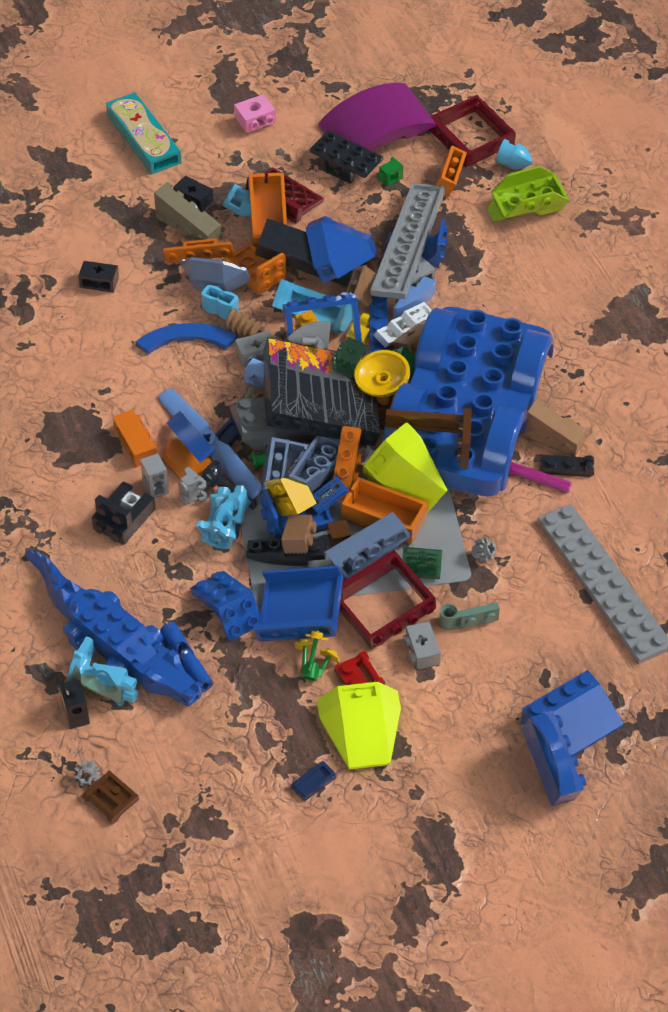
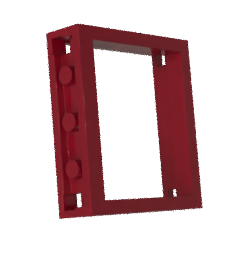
[429,95,516,167]
[339,550,436,649]

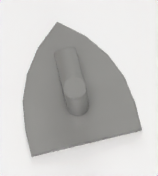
[287,321,331,349]

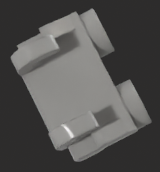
[178,467,207,505]

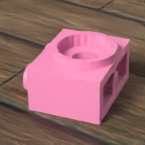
[234,94,276,133]

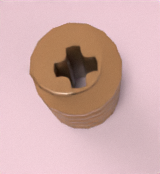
[225,309,265,337]

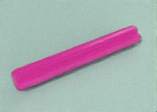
[509,462,572,492]

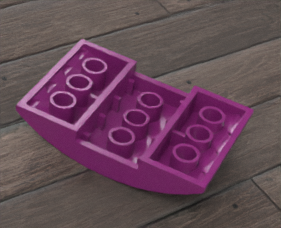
[318,83,436,153]

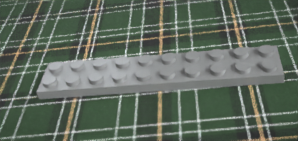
[370,183,445,299]
[538,504,668,664]

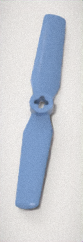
[158,388,262,500]

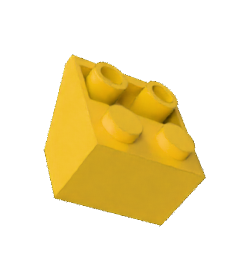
[265,478,316,516]

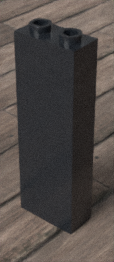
[255,218,368,287]

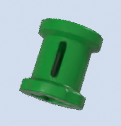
[250,450,266,470]

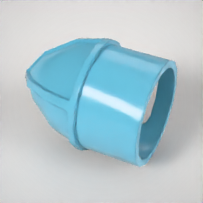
[496,139,533,170]
[222,183,250,216]

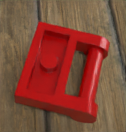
[334,651,385,685]

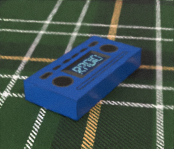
[311,476,349,515]

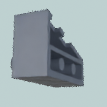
[260,437,309,500]

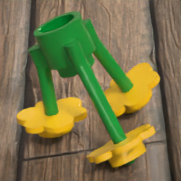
[294,630,340,681]

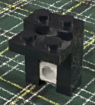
[92,481,156,545]

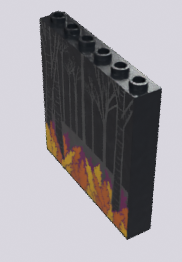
[263,337,380,447]

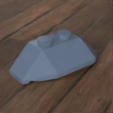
[181,257,251,292]

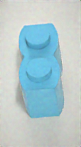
[201,285,239,319]

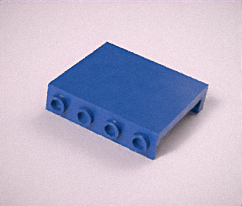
[253,565,343,641]

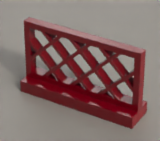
[246,167,324,223]

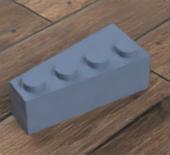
[288,435,340,493]
[325,512,411,579]

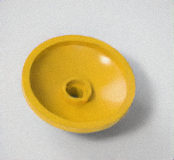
[354,350,410,397]

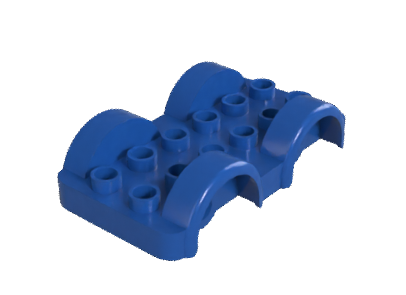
[382,307,554,497]

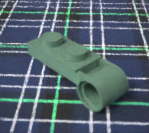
[439,602,500,630]

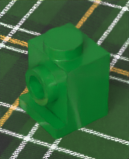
[376,157,404,187]

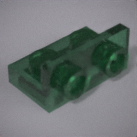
[402,547,442,579]

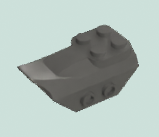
[230,398,311,451]

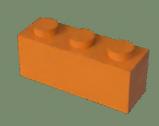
[435,146,467,198]
[112,409,158,467]

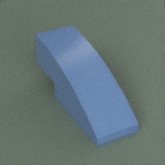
[393,276,436,319]

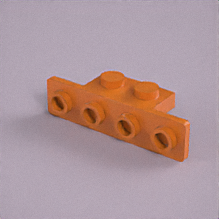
[163,238,234,263]
[333,426,363,502]

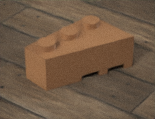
[525,397,587,457]

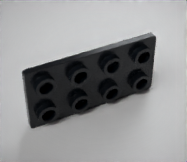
[309,131,383,184]

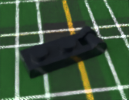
[541,455,594,477]

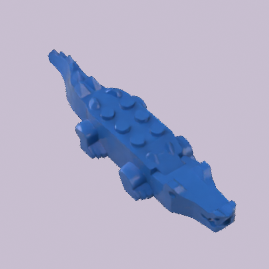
[25,550,202,707]

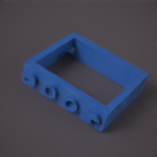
[282,292,364,357]

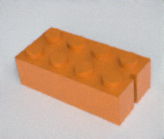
[248,173,287,246]
[341,477,428,545]

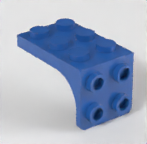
[385,220,448,268]
[260,489,334,538]
[190,571,261,641]

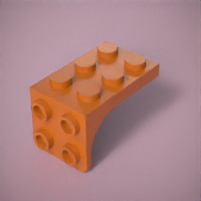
[223,243,286,295]

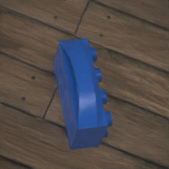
[522,710,586,807]

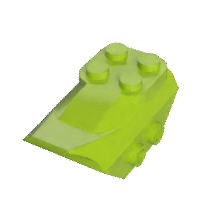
[487,166,570,222]

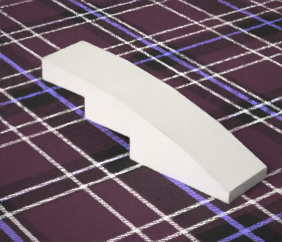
[374,302,431,348]

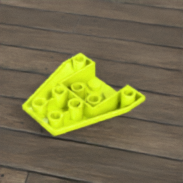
[363,422,448,513]
[317,682,401,770]

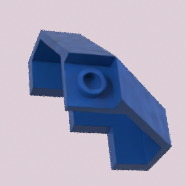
[306,216,377,283]

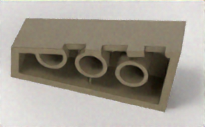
[154,182,222,240]

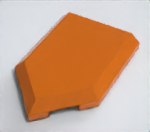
[163,439,213,479]

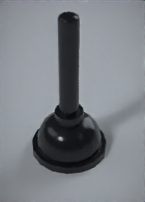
[201,460,257,510]

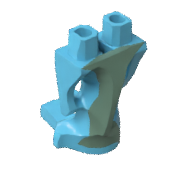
[68,636,139,706]

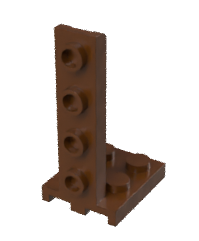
[385,408,472,469]

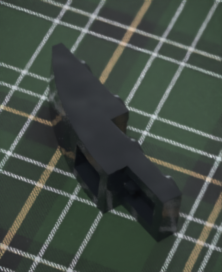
[246,538,327,566]

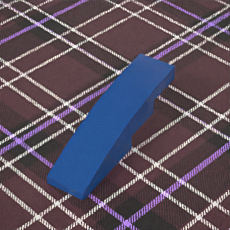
[167,411,214,463]

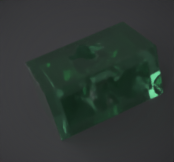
[331,336,368,379]

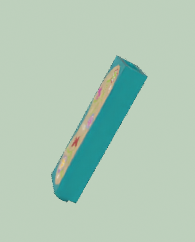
[106,92,181,175]

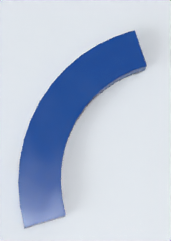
[135,323,237,354]

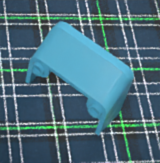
[272,279,353,334]

